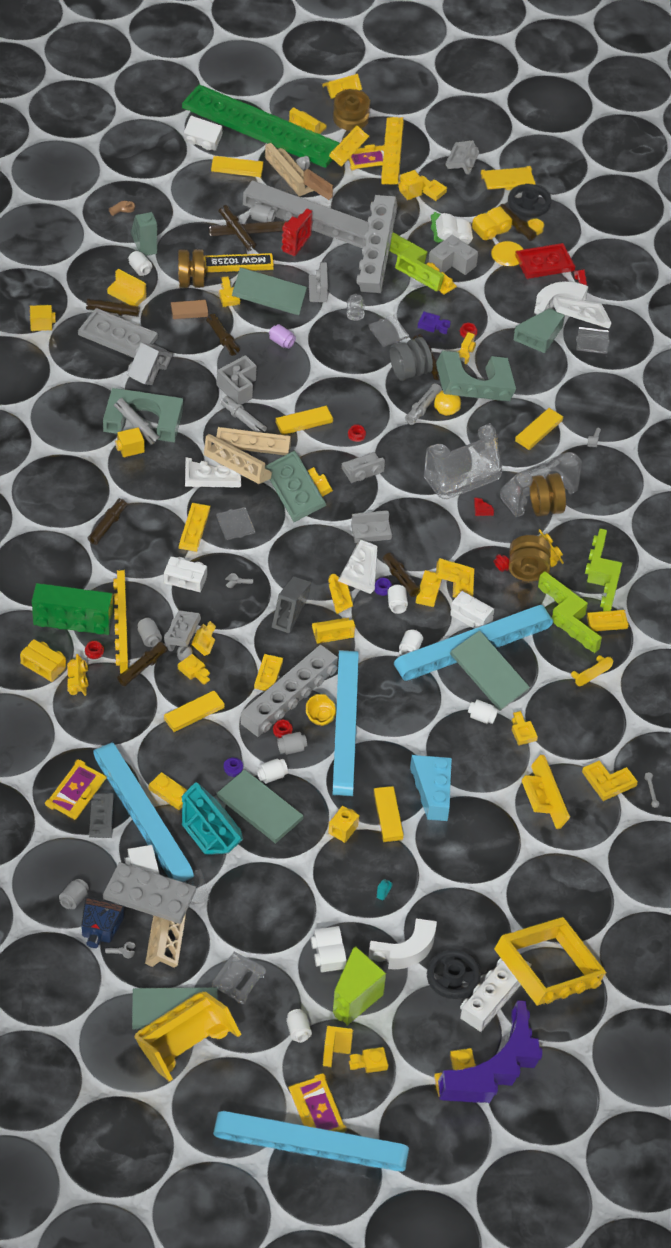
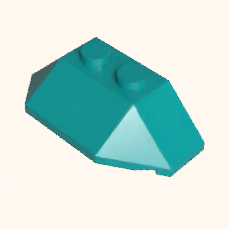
[182,782,243,855]

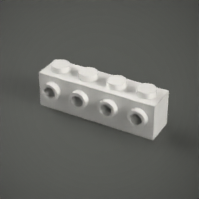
[460,958,531,1032]

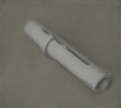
[405,384,442,425]
[221,396,267,433]
[113,398,160,445]

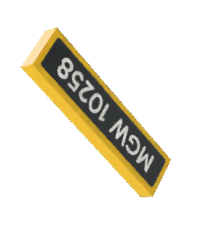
[204,253,274,272]

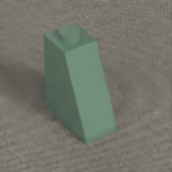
[131,212,157,256]
[514,308,565,353]

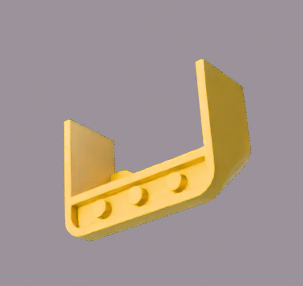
[135,992,241,1082]

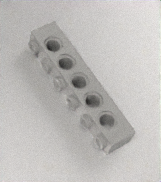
[357,195,397,293]
[241,645,338,737]

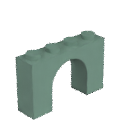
[436,351,516,401]
[103,388,183,442]

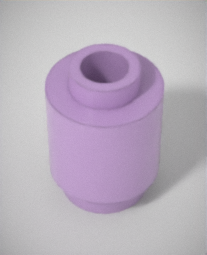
[269,324,296,349]

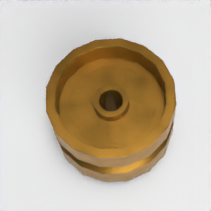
[333,89,370,131]
[178,250,205,288]
[530,473,566,517]
[509,535,551,582]

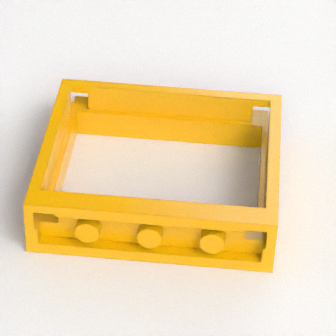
[494,917,606,1006]

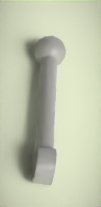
[645,772,659,808]

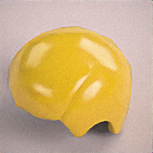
[434,390,461,416]
[306,694,336,726]

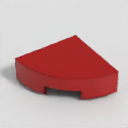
[574,270,587,286]
[474,498,494,516]

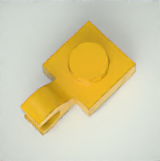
[421,176,447,201]
[219,276,240,307]
[458,332,476,364]
[308,467,333,497]
[191,621,216,656]
[178,654,210,685]
[512,711,538,746]
[349,1047,388,1073]

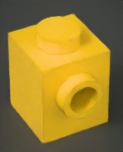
[398,170,423,200]
[30,305,56,331]
[115,427,144,458]
[328,806,359,843]

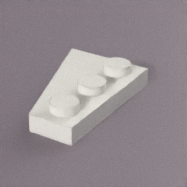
[552,296,611,328]
[185,457,241,488]
[338,540,377,594]

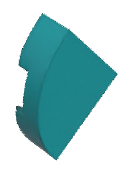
[377,879,392,900]

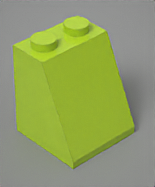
[333,947,386,1025]

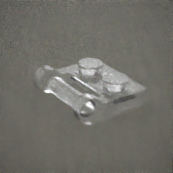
[212,951,266,1004]

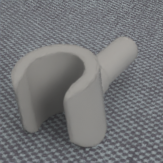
[587,428,601,447]
[225,573,253,588]
[105,942,135,959]

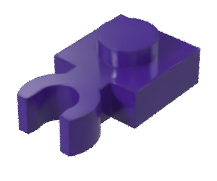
[418,312,451,334]

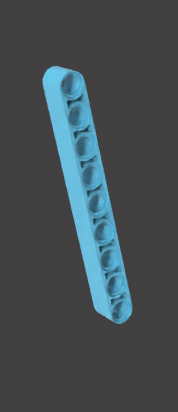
[394,605,553,681]
[333,650,359,796]
[93,742,194,882]
[213,1111,409,1171]

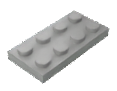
[78,308,158,358]
[103,862,196,924]

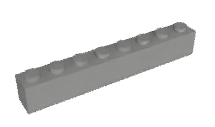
[243,180,369,248]

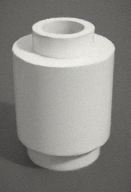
[129,251,152,276]
[387,584,408,614]
[399,630,423,656]
[468,699,498,724]
[257,759,288,783]
[286,1009,312,1042]

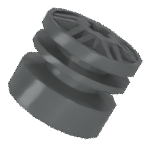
[389,337,433,381]

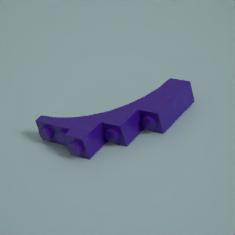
[438,1000,542,1103]

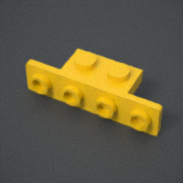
[521,755,570,829]

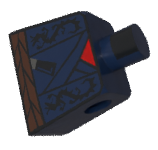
[82,897,124,948]

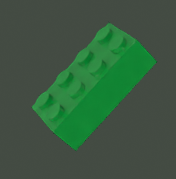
[32,583,113,635]

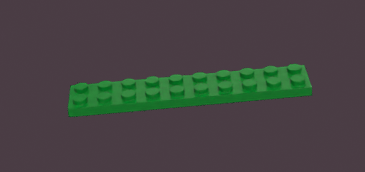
[182,84,340,168]

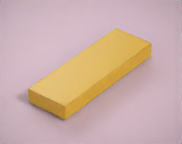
[329,126,369,167]
[211,156,263,177]
[276,406,333,435]
[515,408,563,450]
[179,503,210,552]
[164,691,224,732]
[374,786,404,842]

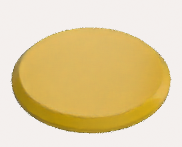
[491,241,524,266]

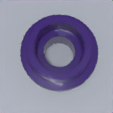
[374,578,392,596]
[223,758,243,777]

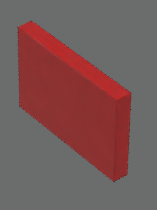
[515,243,575,279]

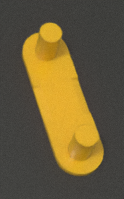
[571,655,613,686]

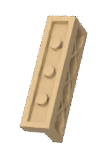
[265,143,314,196]
[216,427,291,455]
[204,434,272,484]
[145,914,186,968]

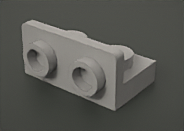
[446,141,479,174]
[309,262,328,302]
[341,452,385,483]
[351,511,392,543]
[164,611,201,651]

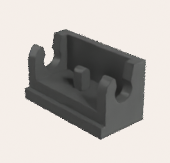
[89,793,114,838]

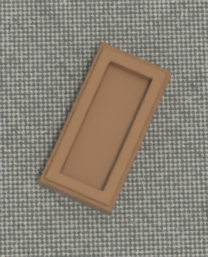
[303,169,333,200]
[171,300,208,319]

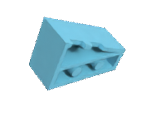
[410,755,452,821]

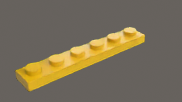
[381,117,404,184]
[113,570,128,673]

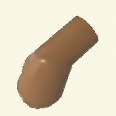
[109,201,135,216]

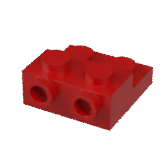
[282,208,313,256]

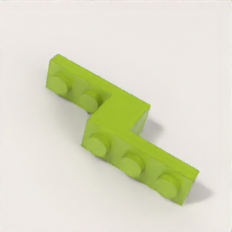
[389,233,444,291]
[585,529,622,611]
[538,572,602,653]

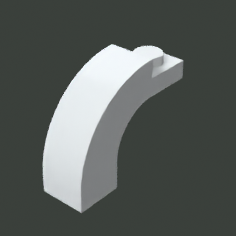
[534,282,588,315]
[369,919,437,969]

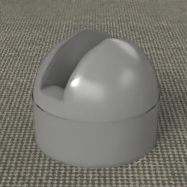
[296,156,310,170]
[177,646,193,661]

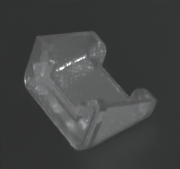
[424,423,502,499]
[500,452,582,517]

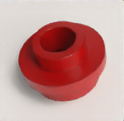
[460,323,477,338]
[348,425,366,442]
[493,554,509,572]
[85,641,104,659]
[273,720,293,738]

